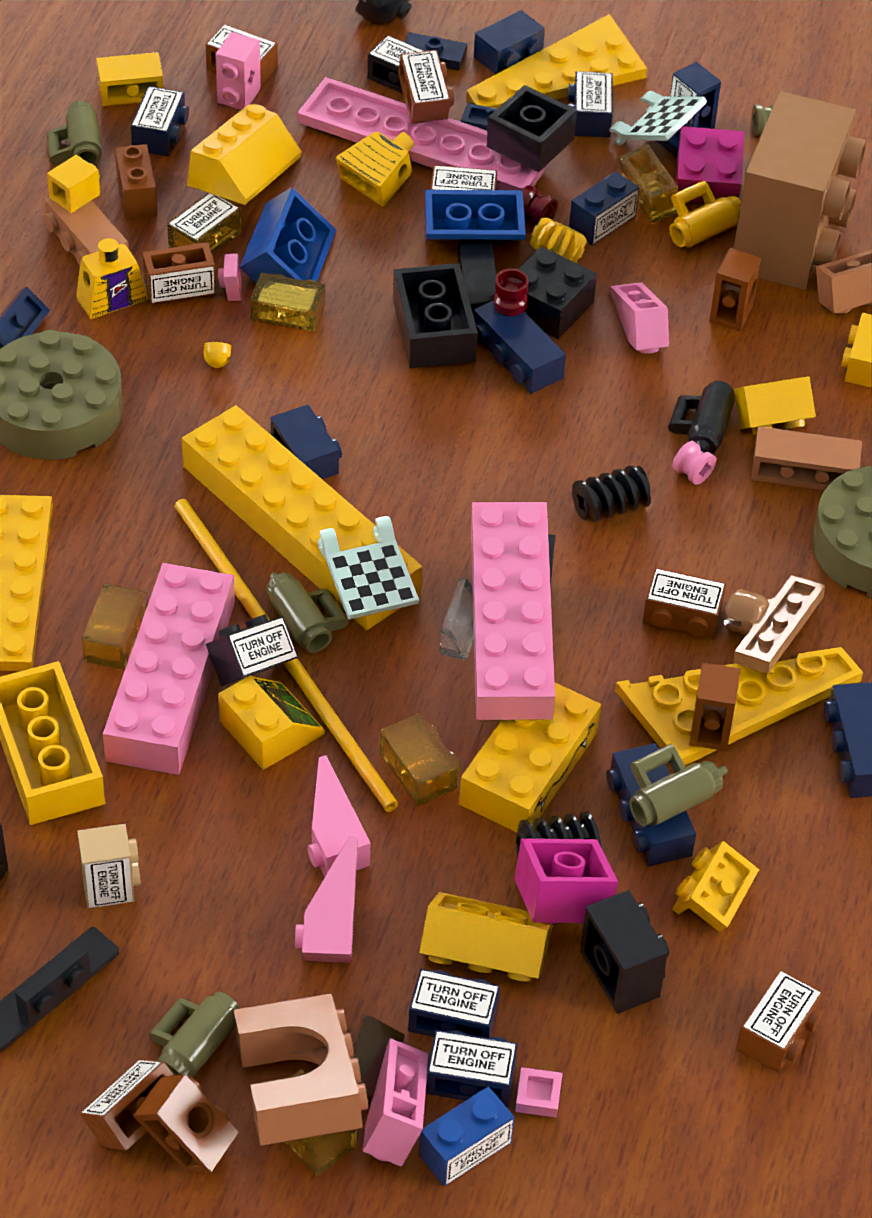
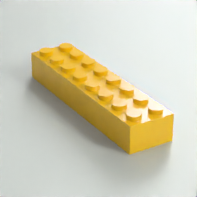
[181,405,422,631]

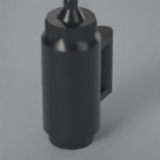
[668,381,735,454]

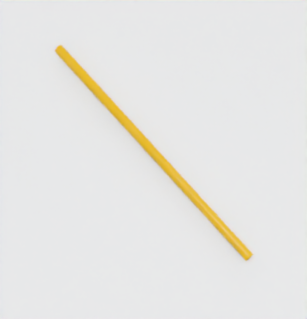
[175,499,398,812]

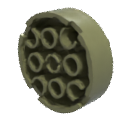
[0,330,123,460]
[812,466,872,598]

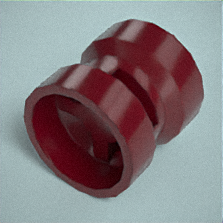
[522,185,558,225]
[493,268,529,316]

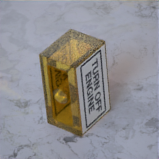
[167,193,241,254]

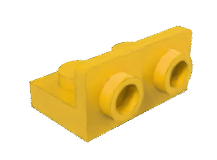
[672,841,759,932]

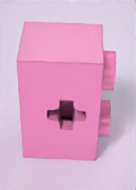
[216,32,261,110]

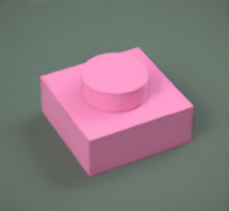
[218,253,242,301]
[515,1067,563,1118]

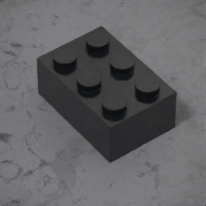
[393,263,478,368]

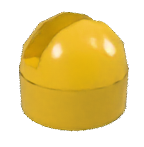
[204,342,231,368]

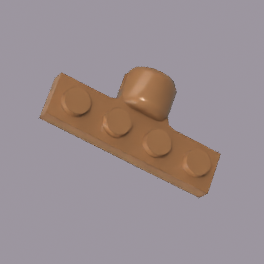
[724,575,825,674]

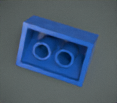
[239,187,336,297]
[424,190,526,242]

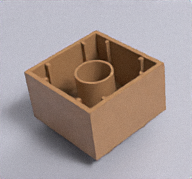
[734,91,867,290]

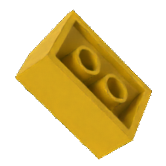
[419,892,554,982]

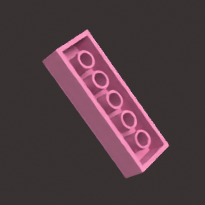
[471,502,555,720]
[103,563,235,775]

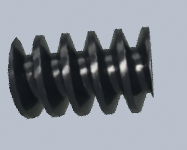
[572,465,651,522]
[516,811,602,859]

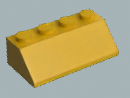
[187,104,302,205]

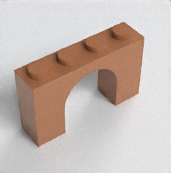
[234,993,368,1146]

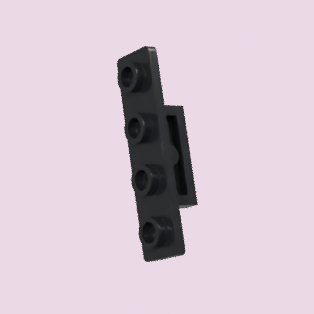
[0,927,119,1053]

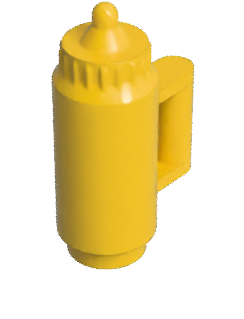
[669,181,741,248]

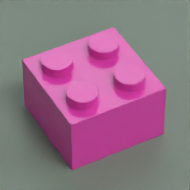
[675,126,745,203]
[514,839,618,925]

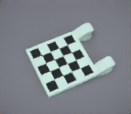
[609,91,707,145]
[318,516,419,620]

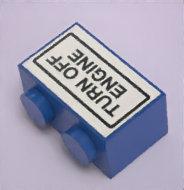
[419,1086,514,1186]

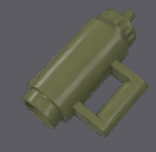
[47,100,102,166]
[266,572,349,653]
[629,744,727,827]
[149,992,240,1077]

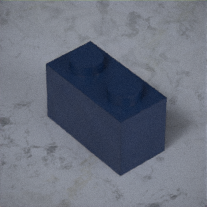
[474,10,545,74]
[270,404,342,479]

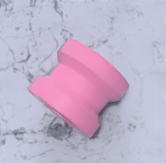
[672,441,716,485]

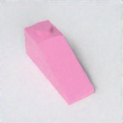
[610,282,669,353]
[307,755,371,876]
[295,836,358,963]
[363,1038,428,1167]

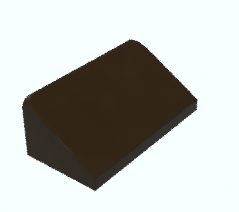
[354,1015,405,1105]

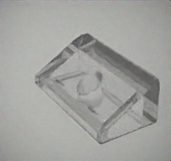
[439,577,474,660]

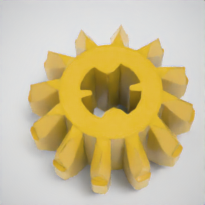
[530,217,587,263]

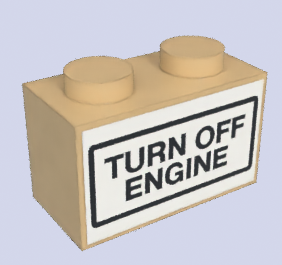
[77,824,141,909]

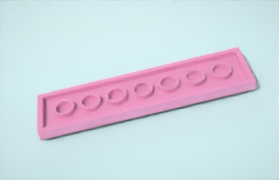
[297,77,550,190]

